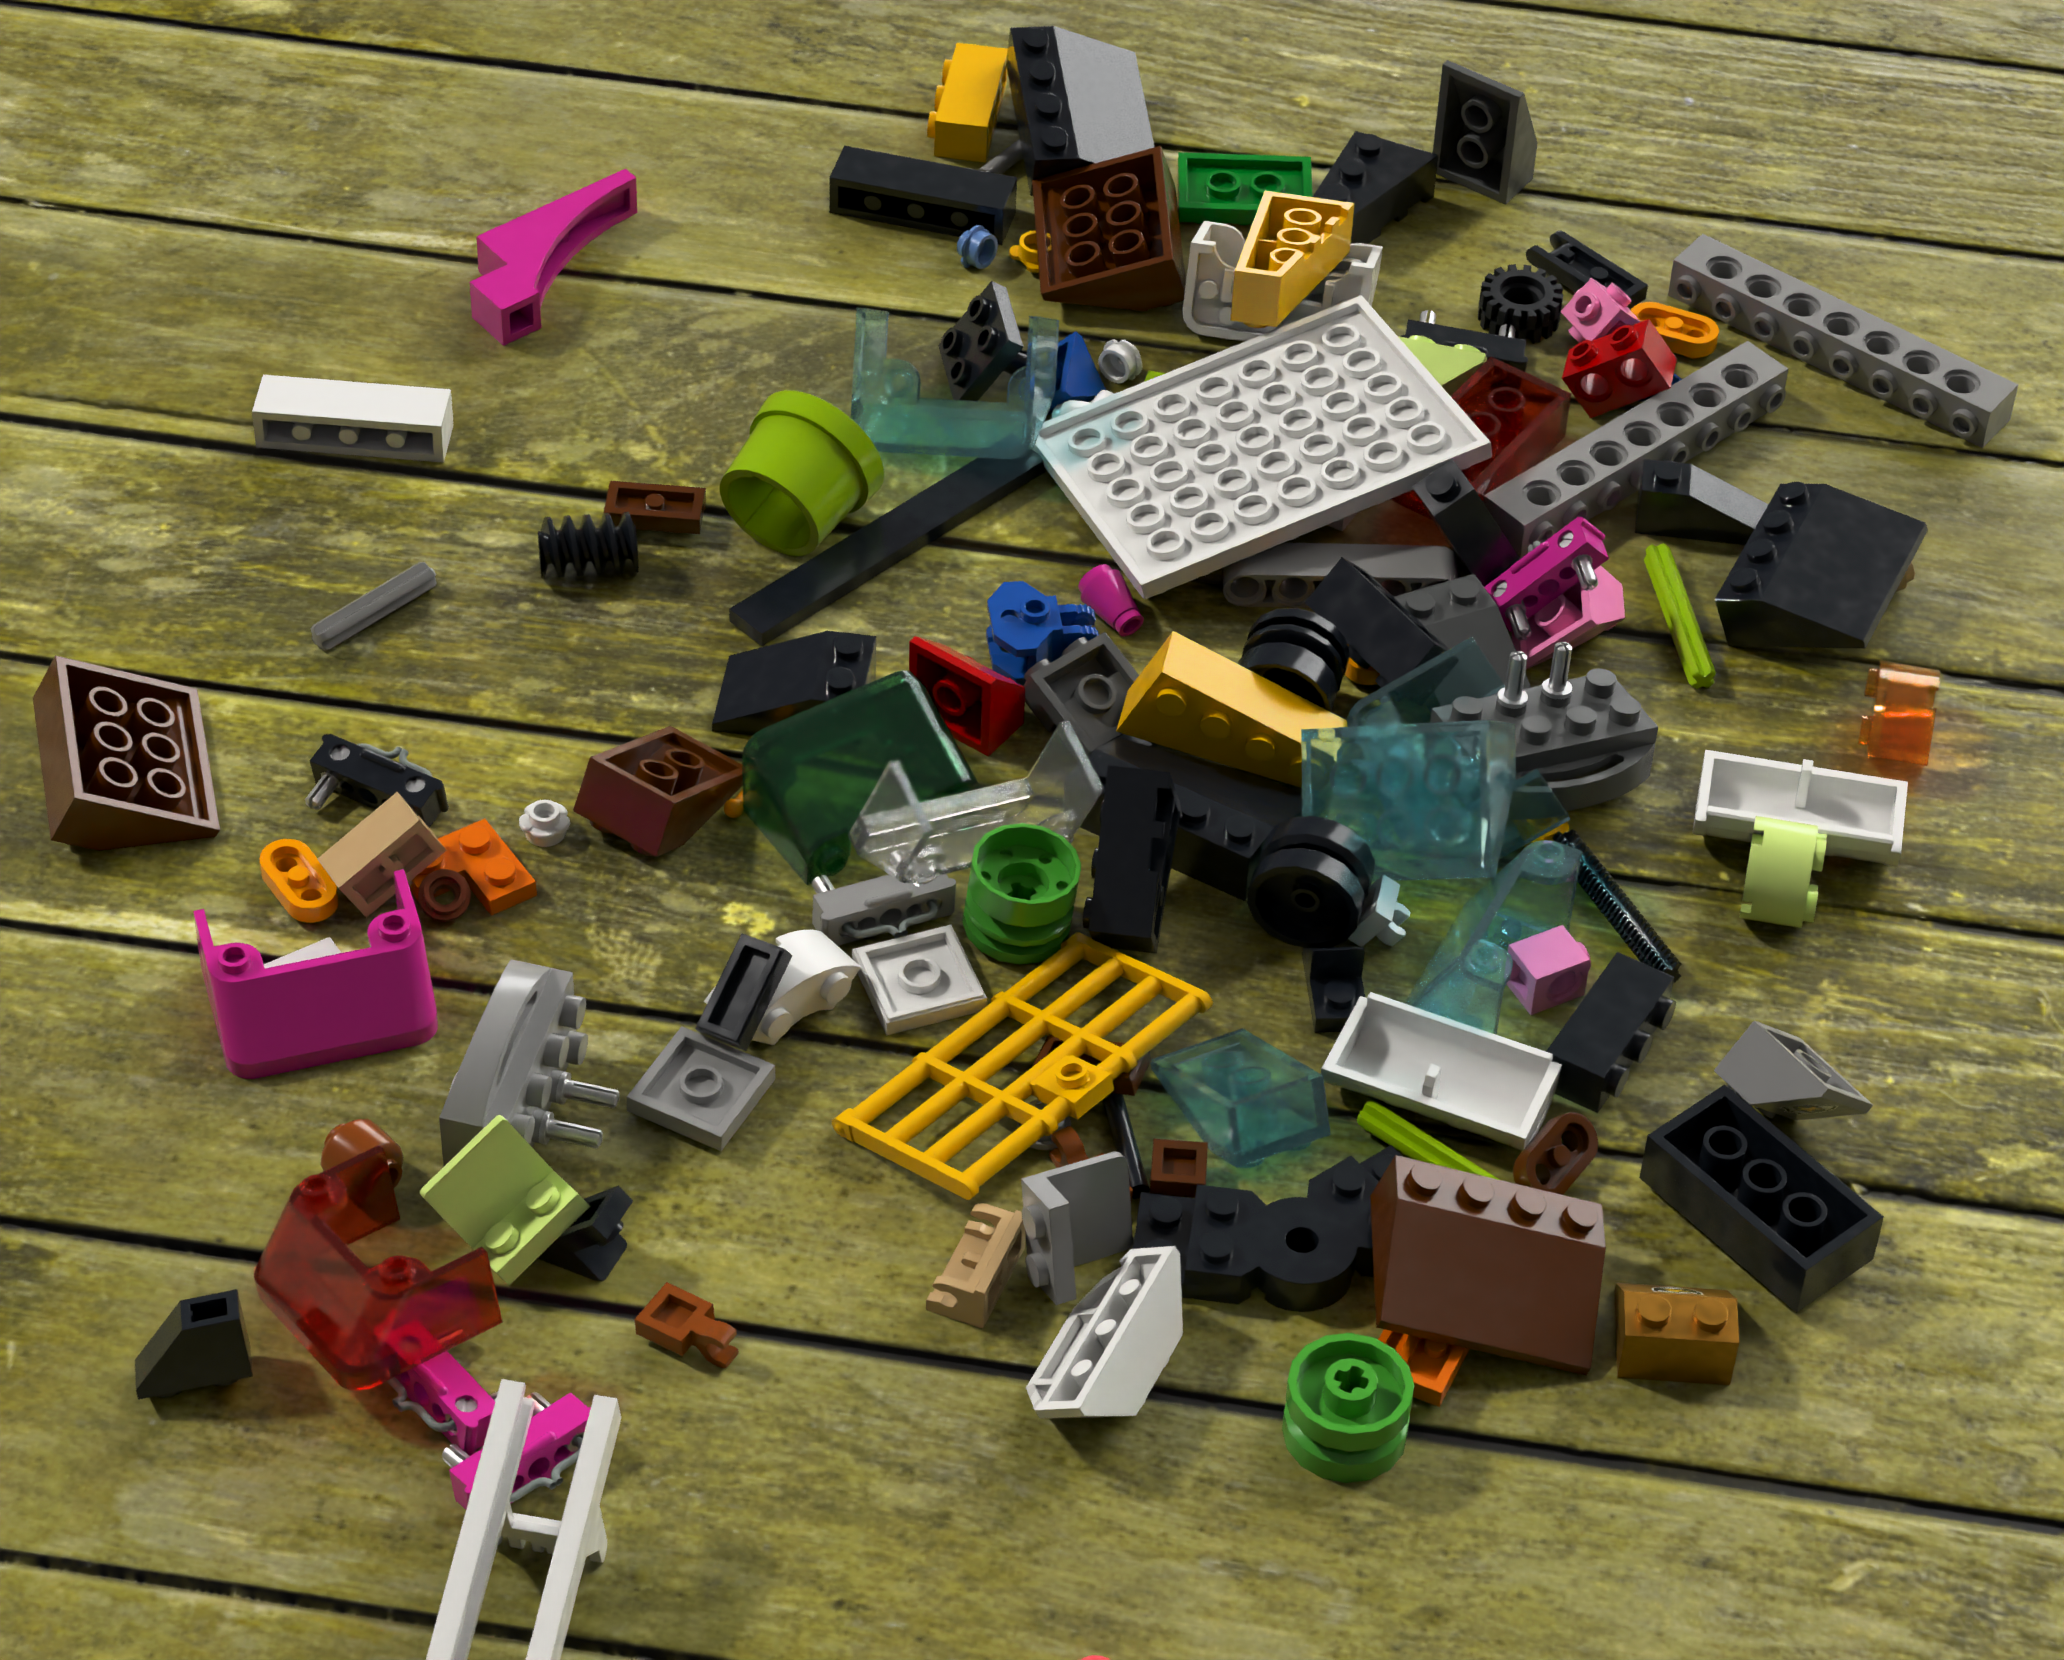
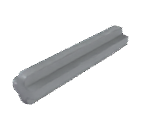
[310,562,437,651]

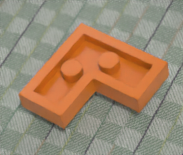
[408,818,537,916]

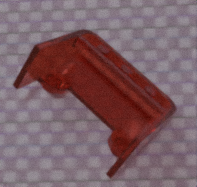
[253,1145,503,1391]

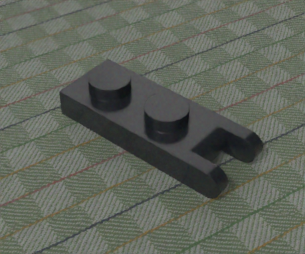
[1526,230,1648,309]

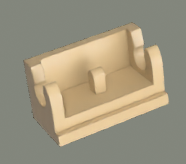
[317,792,447,918]
[926,1203,1025,1329]

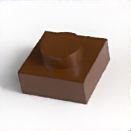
[1150,1139,1208,1198]

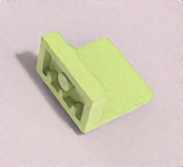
[420,1115,590,1285]

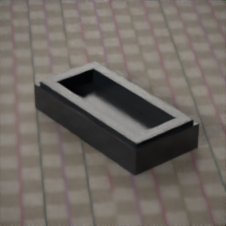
[695,933,793,1051]

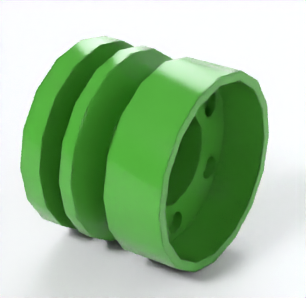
[962,823,1081,964]

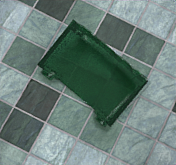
[742,670,981,885]

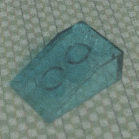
[1150,1028,1331,1168]

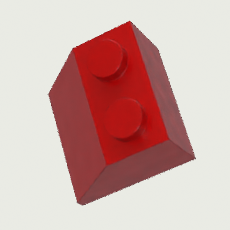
[908,636,1025,757]

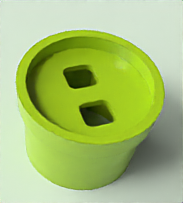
[719,390,884,556]

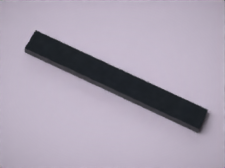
[729,436,1046,646]

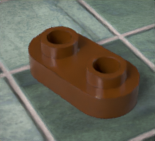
[1513,1112,1598,1195]

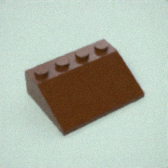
[1032,146,1186,311]
[33,655,220,851]
[1370,1155,1606,1375]

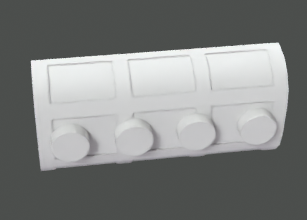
[1693,750,1908,867]
[1321,992,1562,1151]

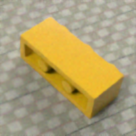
[927,43,1008,163]

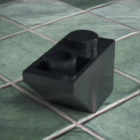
[135,1289,253,1400]

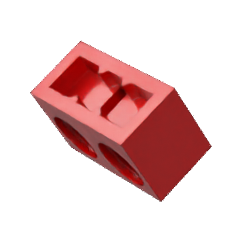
[1562,319,1677,418]

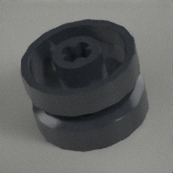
[1247,816,1375,948]

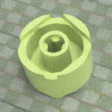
[1739,816,1827,928]

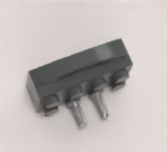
[1425,642,1658,816]

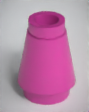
[1078,564,1144,637]

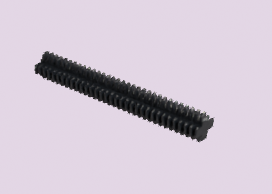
[1551,829,1682,983]

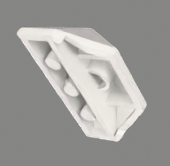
[1026,1246,1183,1418]

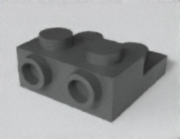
[1024,632,1139,762]

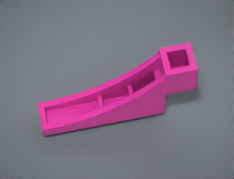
[470,169,637,346]

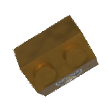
[1615,1282,1739,1385]

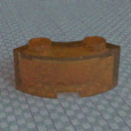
[1857,660,1940,767]

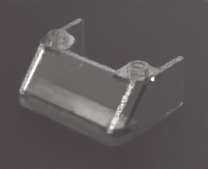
[849,720,1104,886]

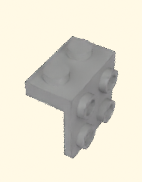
[1021,1151,1133,1305]

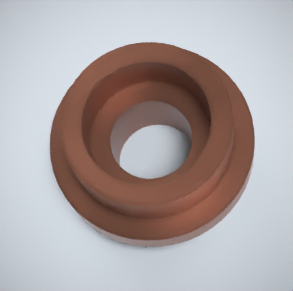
[418,869,471,922]

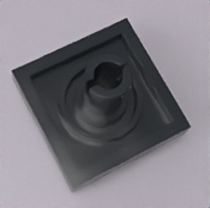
[938,281,1034,411]

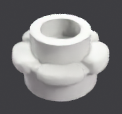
[1098,339,1143,383]
[519,800,570,847]

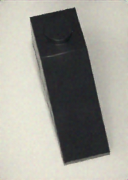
[1635,459,1768,545]

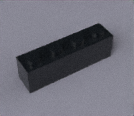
[829,145,1017,245]

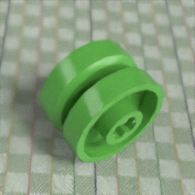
[1282,1333,1415,1483]

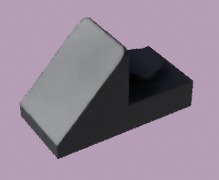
[1302,946,1365,1033]
[537,1185,633,1281]

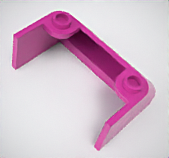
[193,869,438,1079]

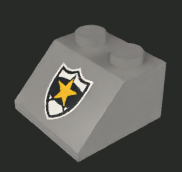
[1714,1020,1873,1121]

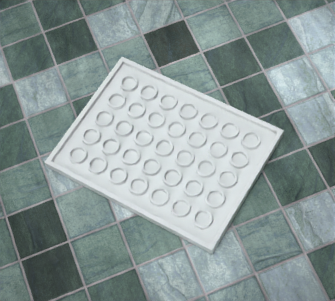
[1025,295,1492,600]

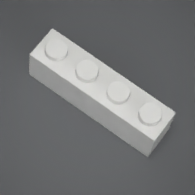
[252,375,453,462]

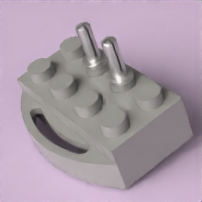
[439,959,619,1167]

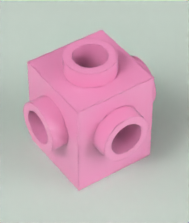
[1560,278,1641,343]

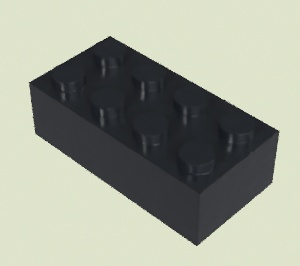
[1639,1084,1884,1313]

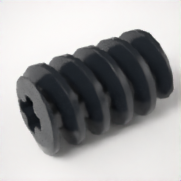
[538,512,639,579]

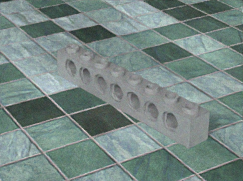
[1668,234,2018,448]
[1483,341,1788,559]

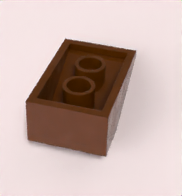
[573,726,752,857]

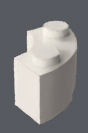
[704,930,861,1045]

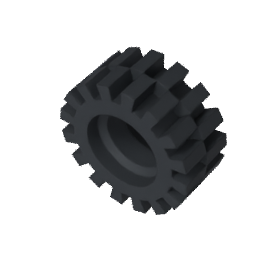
[1478,264,1563,344]

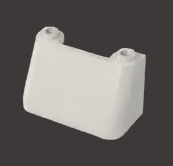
[1183,221,1383,341]

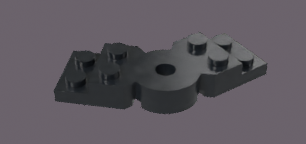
[1133,1145,1403,1312]

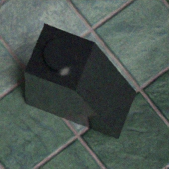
[1412,459,1520,587]

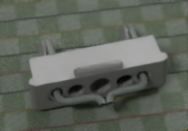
[812,853,956,946]

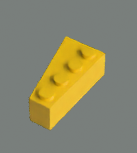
[1230,191,1355,328]
[1116,631,1349,792]

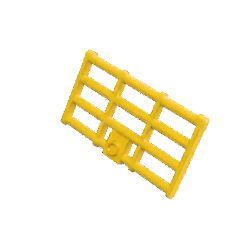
[832,932,1213,1200]

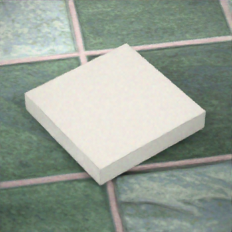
[852,925,987,1036]

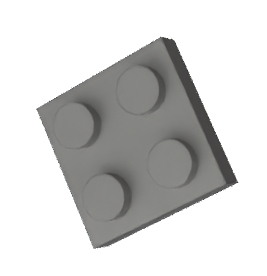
[627,1026,775,1151]

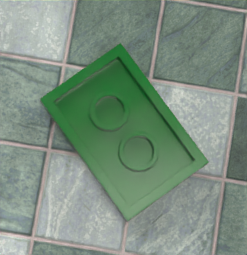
[1177,152,1313,225]

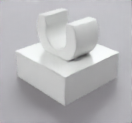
[1348,874,1411,947]

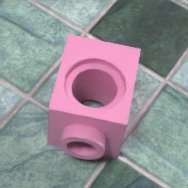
[1503,925,1591,1015]

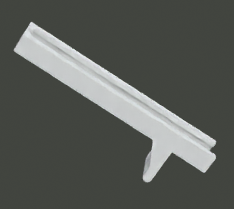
[426,1379,621,1660]

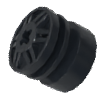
[1238,608,1350,713]

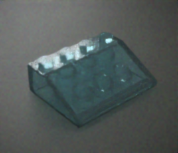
[1301,720,1516,882]

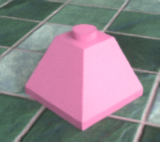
[1511,565,1625,670]

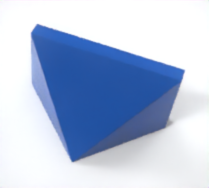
[1031,331,1106,418]

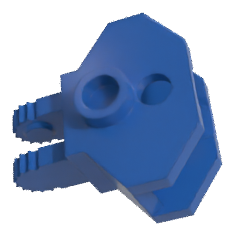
[986,581,1099,685]

